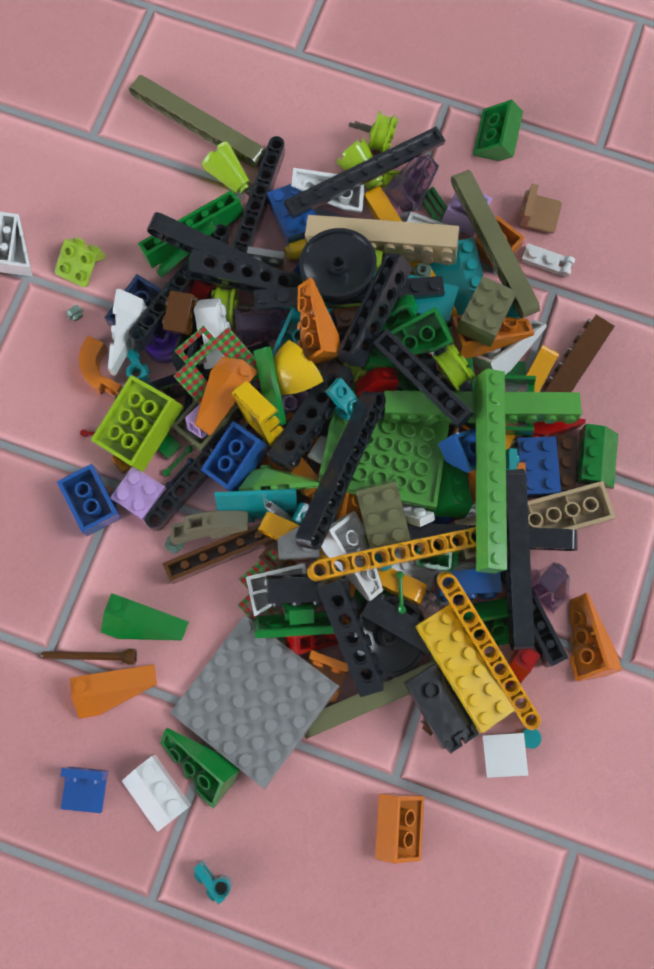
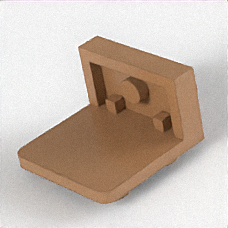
[519,183,562,234]

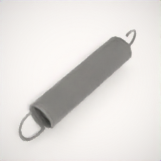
[264,499,292,521]

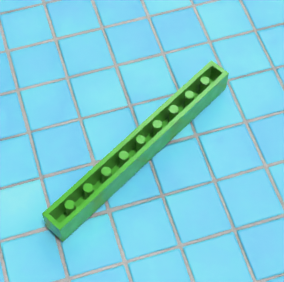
[476,369,507,573]
[383,391,582,424]

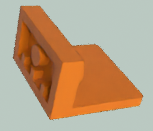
[308,651,349,703]

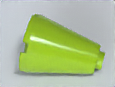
[336,138,384,190]
[201,141,250,194]

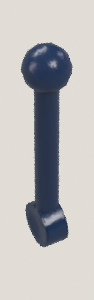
[165,458,194,490]

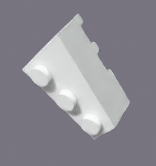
[0,212,33,277]
[194,298,231,369]
[246,563,307,616]

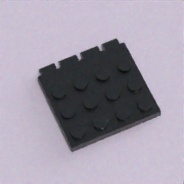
[404,662,479,754]

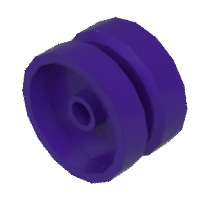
[145,328,179,364]

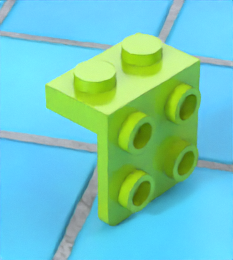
[55,237,106,287]

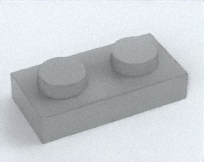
[247,246,285,267]

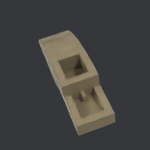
[170,511,248,545]

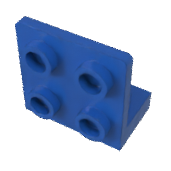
[60,766,108,813]

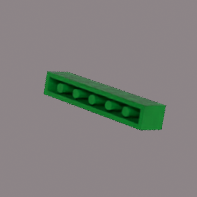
[137,190,244,268]

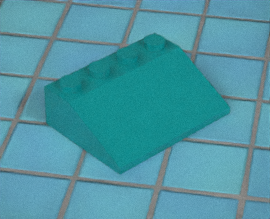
[429,238,484,321]
[214,489,297,523]

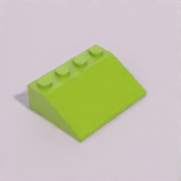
[91,375,184,472]

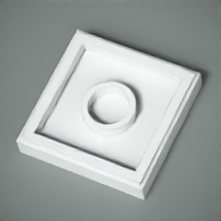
[483,733,528,778]

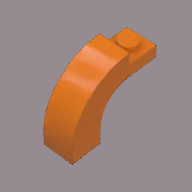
[79,335,123,396]

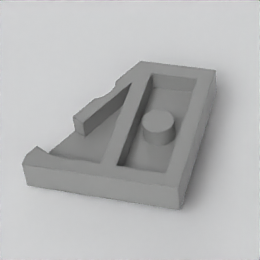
[278,526,320,560]

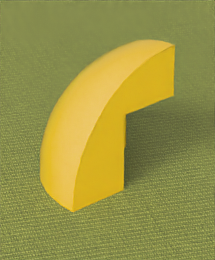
[274,340,323,395]

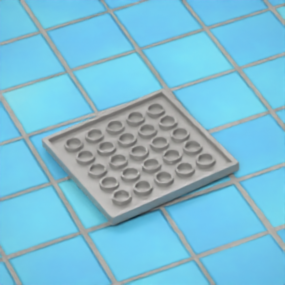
[170,615,339,789]

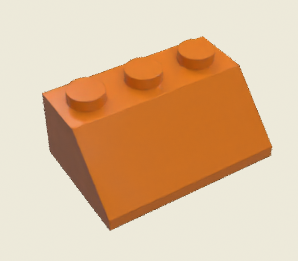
[375,793,424,864]

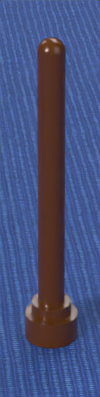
[40,648,137,665]

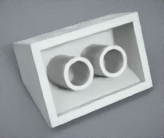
[122,755,191,832]

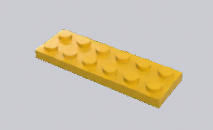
[415,604,515,733]

